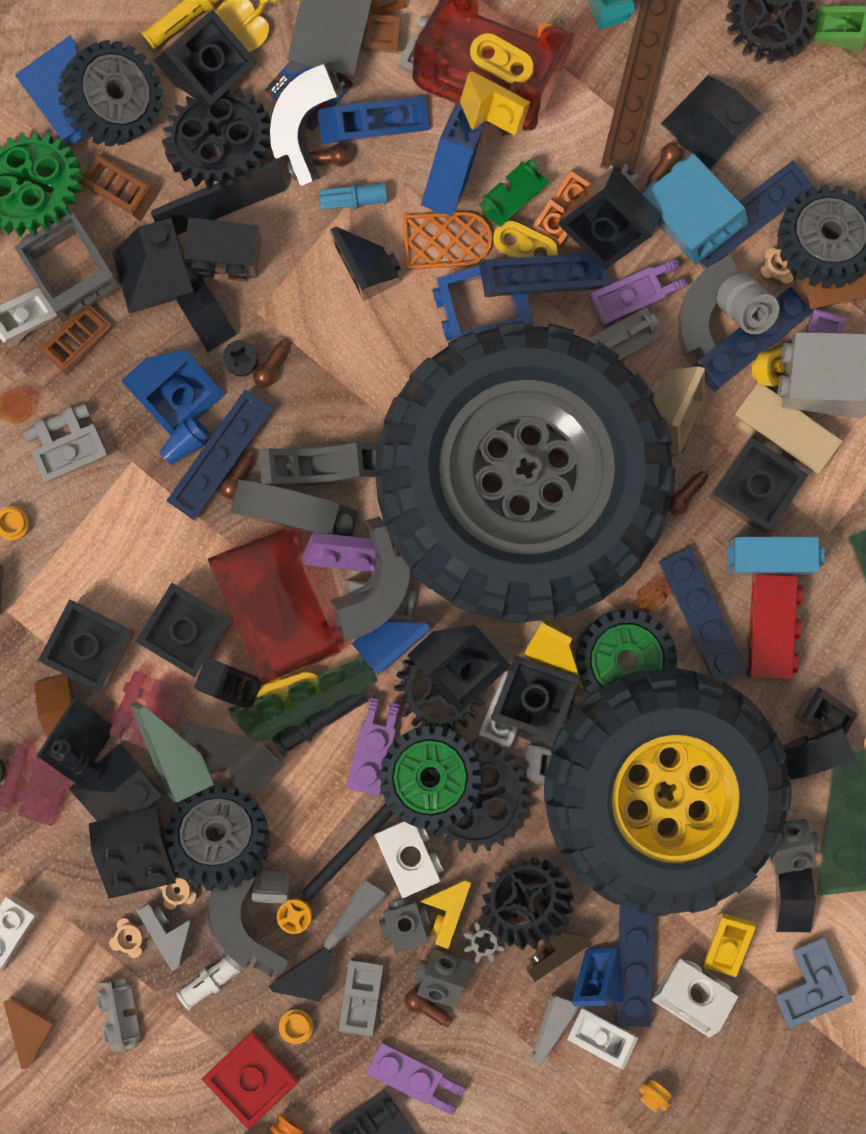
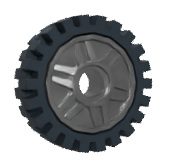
[58,40,163,147]
[777,185,866,289]
[165,785,271,891]

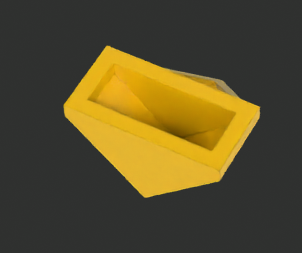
[523,620,583,688]

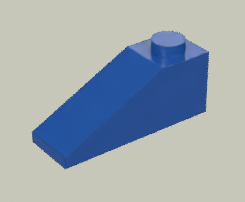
[317,96,430,144]

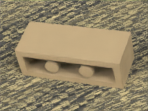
[731,382,842,478]

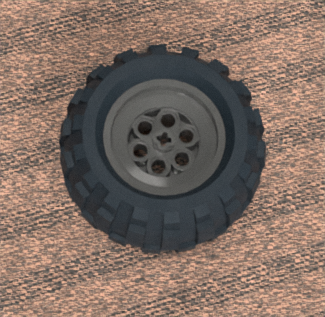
[375,321,676,623]

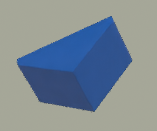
[572,947,624,1007]

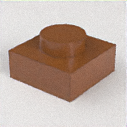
[364,14,401,54]

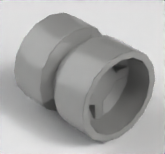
[717,273,780,334]

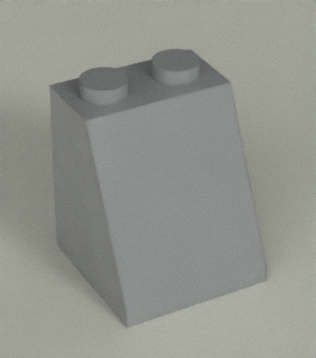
[778,332,866,419]

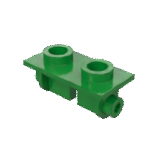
[479,159,550,227]

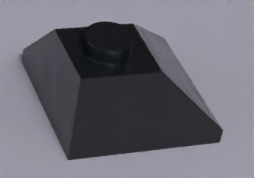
[153,9,257,107]
[661,75,761,170]
[112,218,194,314]
[330,226,402,301]
[408,625,511,713]
[491,655,580,749]
[68,743,166,821]

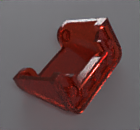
[412,0,575,131]
[208,527,344,686]

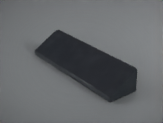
[151,160,287,235]

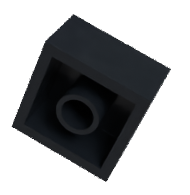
[557,166,662,270]
[184,217,261,282]
[709,437,809,535]
[135,582,233,678]
[38,599,135,693]
[89,807,176,899]

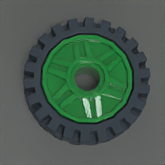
[575,610,678,695]
[379,726,484,829]

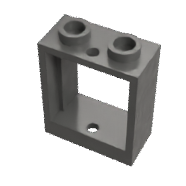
[14,211,121,323]

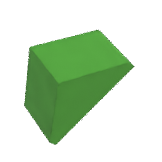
[810,6,866,53]

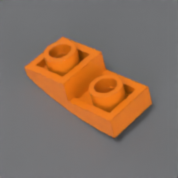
[532,170,592,246]

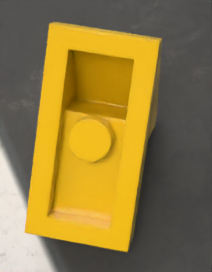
[460,71,530,136]
[420,879,471,949]
[703,913,756,977]

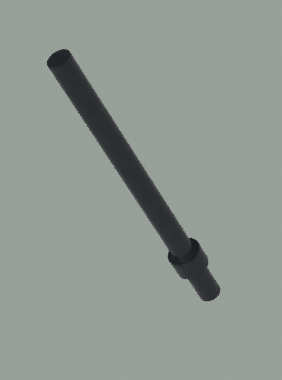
[301,770,432,901]

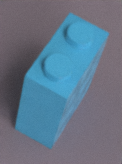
[643,154,748,265]
[727,537,825,576]

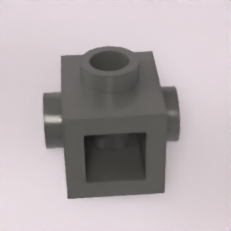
[770,819,820,875]
[379,897,431,953]
[415,949,471,1008]

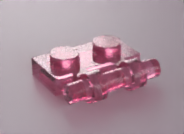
[109,670,188,750]
[0,743,68,826]

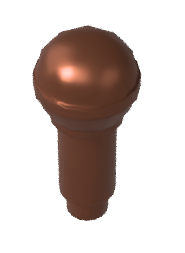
[310,143,351,167]
[645,143,684,187]
[253,340,290,388]
[219,451,255,500]
[668,471,708,515]
[404,989,453,1028]

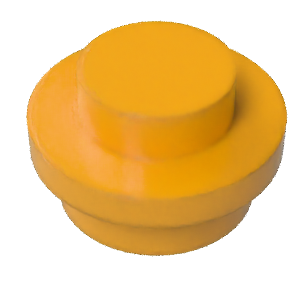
[0,506,29,540]
[279,1009,313,1044]
[639,1080,672,1112]

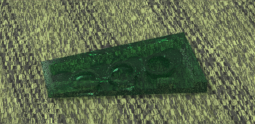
[228,658,378,744]
[817,750,866,896]

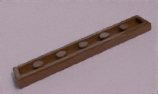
[600,0,676,175]

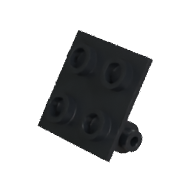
[36,697,116,785]
[329,1089,416,1134]

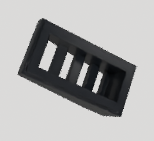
[194,658,263,711]

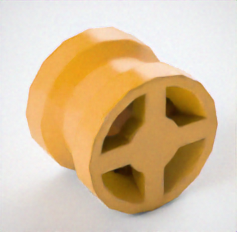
[277,898,312,934]

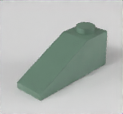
[129,701,214,802]

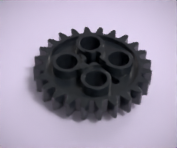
[162,88,272,189]
[424,740,532,853]

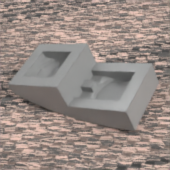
[338,960,383,1037]

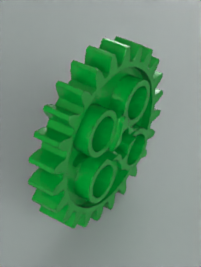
[0,131,84,237]

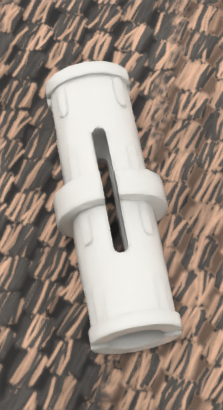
[176,958,245,1011]

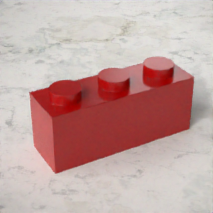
[747,574,803,680]

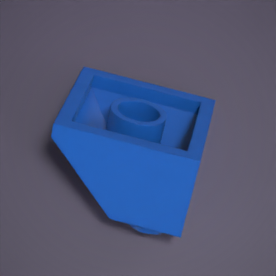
[121,349,225,435]
[351,621,431,675]

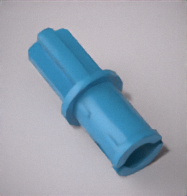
[319,182,387,210]

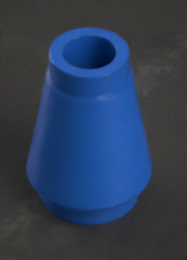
[159,416,210,465]

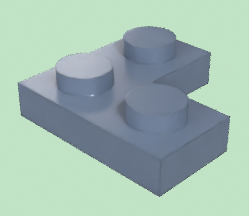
[774,936,852,1029]

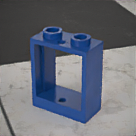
[421,103,486,216]
[432,256,534,341]

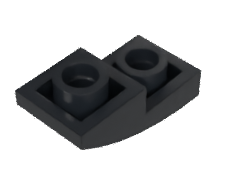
[783,725,856,780]

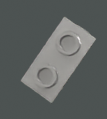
[587,307,663,360]
[96,978,141,1052]

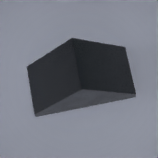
[176,277,237,353]
[794,687,858,735]
[775,868,816,933]
[269,947,332,1002]

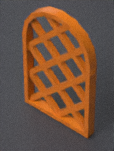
[403,211,492,270]

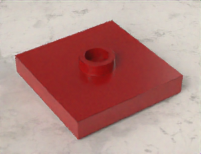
[201,1030,300,1130]

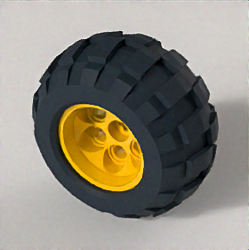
[544,668,792,916]

